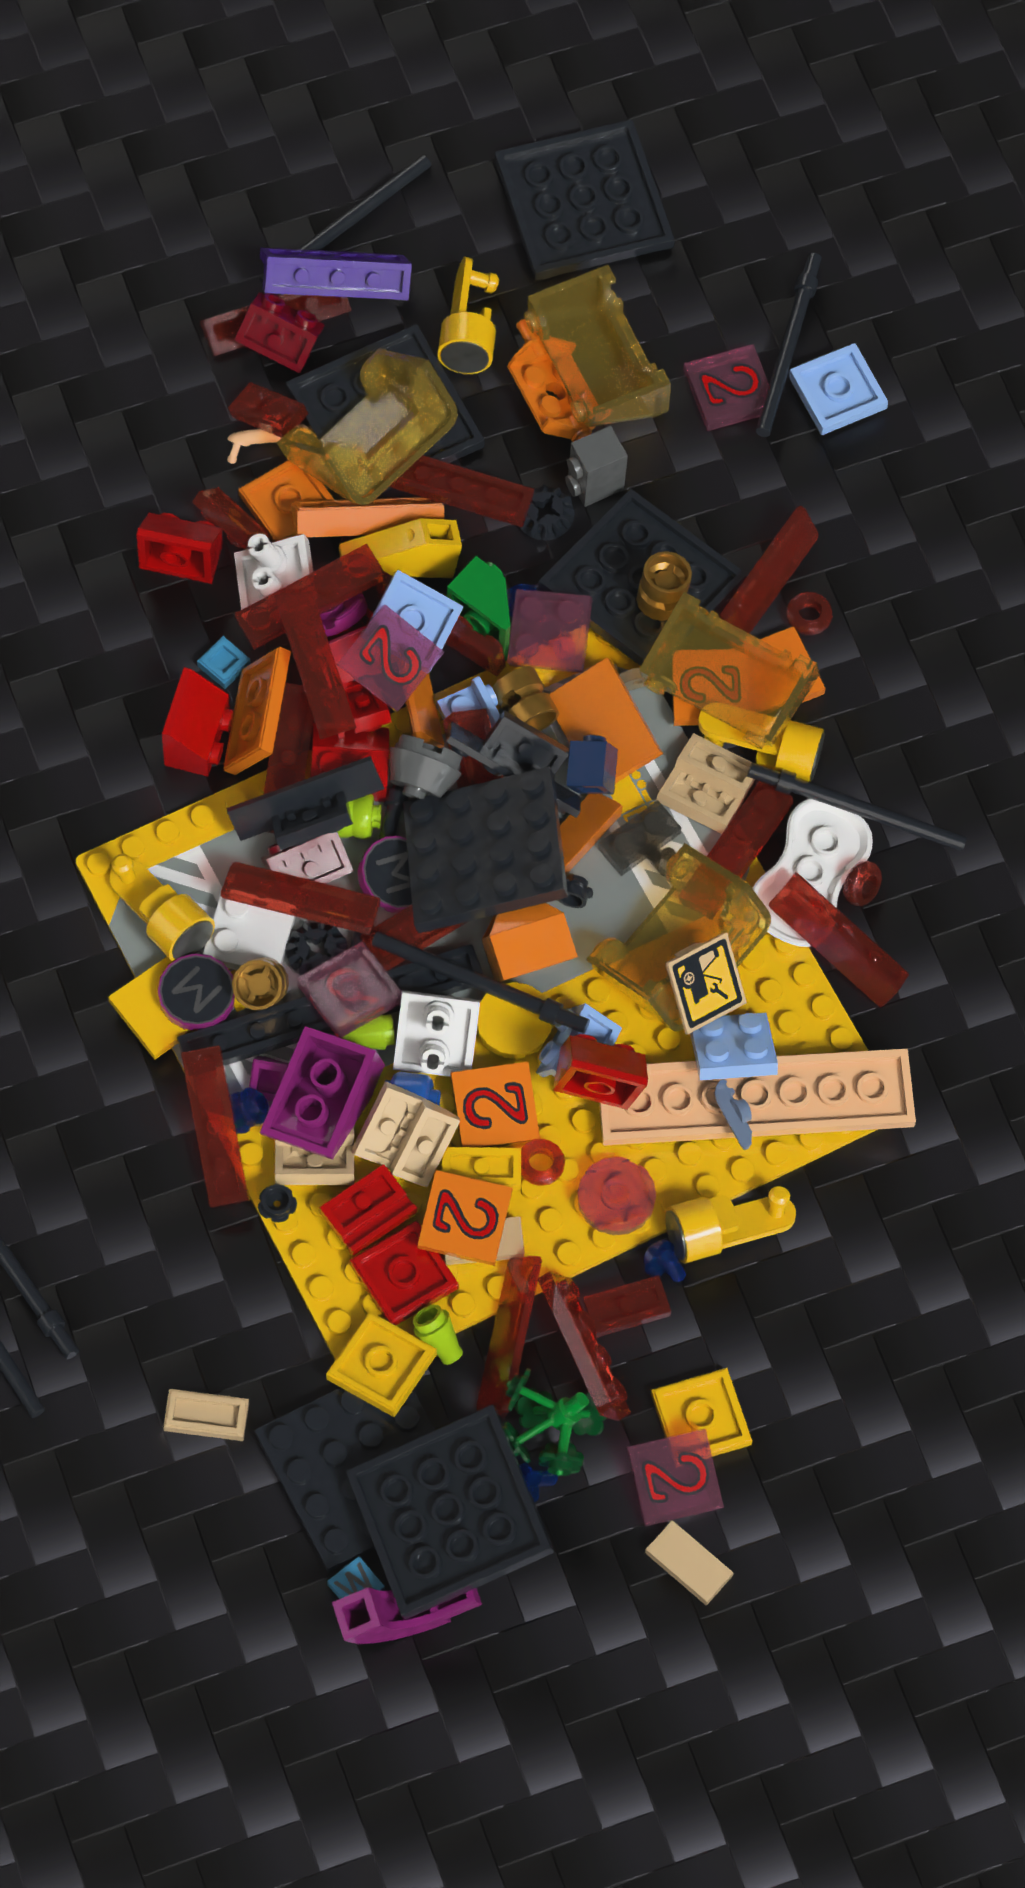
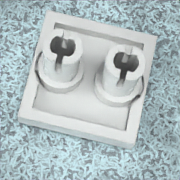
[234,534,318,625]
[393,991,480,1077]

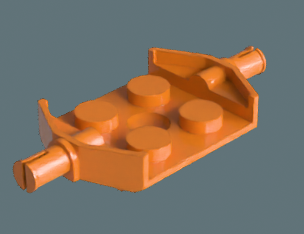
[507,318,609,442]

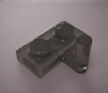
[598,800,682,877]

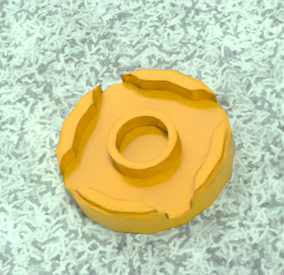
[477,982,552,1059]

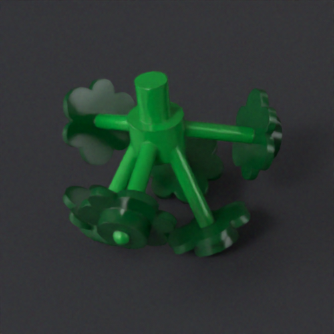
[504,1368,609,1476]

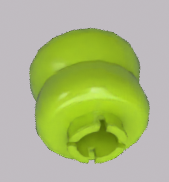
[338,794,381,840]

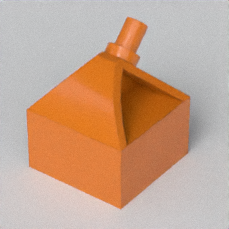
[481,903,578,982]

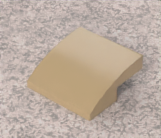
[656,733,755,835]
[352,1081,461,1188]
[275,1127,354,1185]

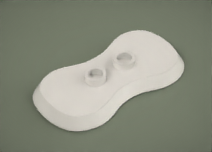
[750,798,873,947]

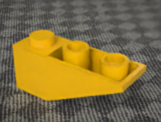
[339,518,462,579]

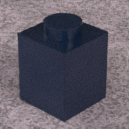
[566,735,618,794]

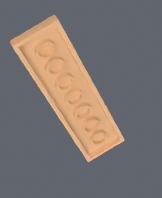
[599,1049,916,1146]

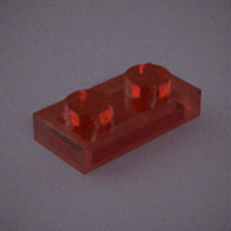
[228,382,308,440]
[192,487,270,550]
[583,1275,671,1338]

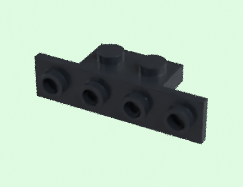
[446,710,581,818]
[226,756,384,850]

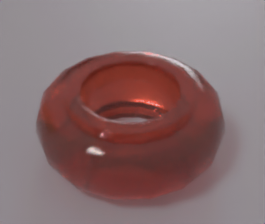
[786,592,832,636]
[843,861,882,907]
[521,1139,565,1186]

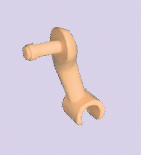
[227,424,310,464]

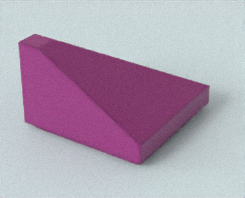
[248,1055,289,1101]

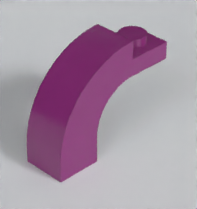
[332,1587,482,1644]

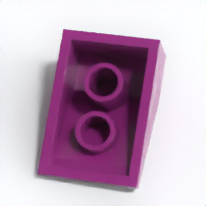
[260,1026,385,1160]

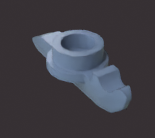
[714,1079,752,1150]

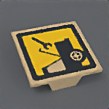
[665,932,747,1035]

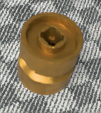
[636,551,692,621]
[493,666,559,731]
[232,957,289,1010]

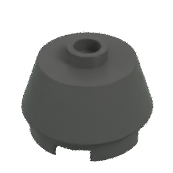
[389,734,462,799]

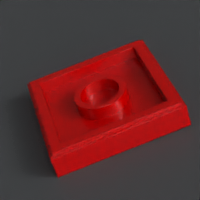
[349,1220,459,1326]

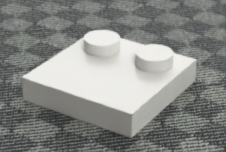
[203,887,298,970]

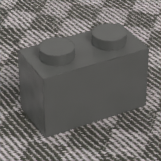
[565,426,628,507]

